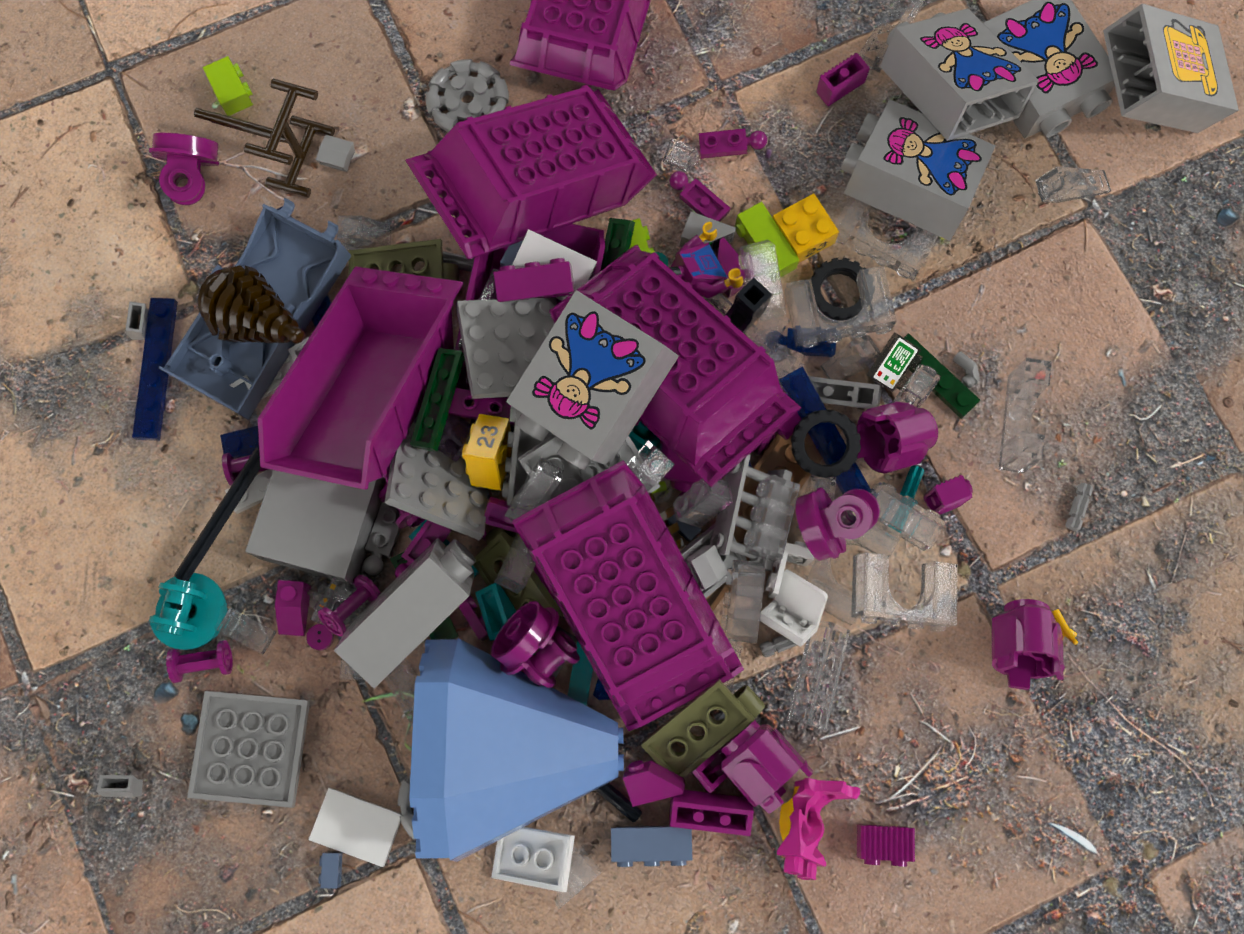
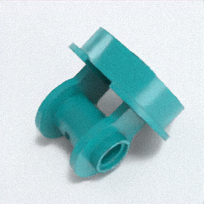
[148,573,228,650]

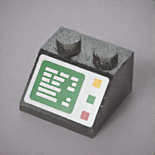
[866,332,923,392]

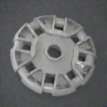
[425,59,509,133]

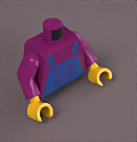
[669,222,743,298]

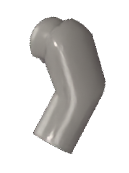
[953,351,980,388]

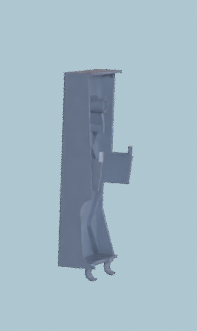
[159,198,351,420]

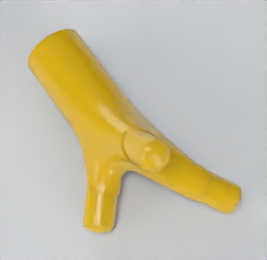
[1052,609,1078,645]

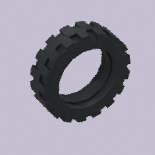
[807,258,874,324]
[791,410,861,478]

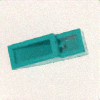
[475,583,535,655]

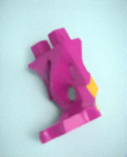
[777,778,860,880]

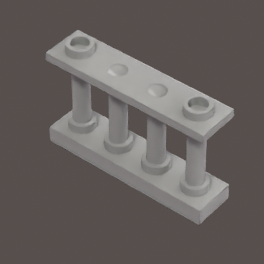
[710,454,792,571]

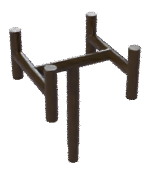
[194,78,335,198]

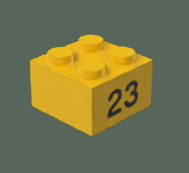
[772,193,839,263]
[462,414,512,491]

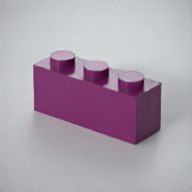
[494,258,575,302]
[669,790,754,836]

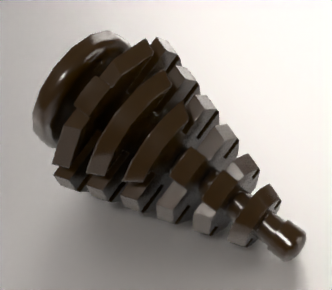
[197,265,305,344]

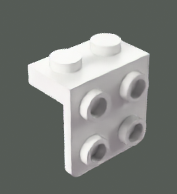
[765,541,814,599]
[758,569,828,647]

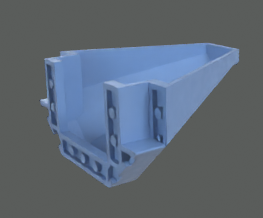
[409,638,624,862]

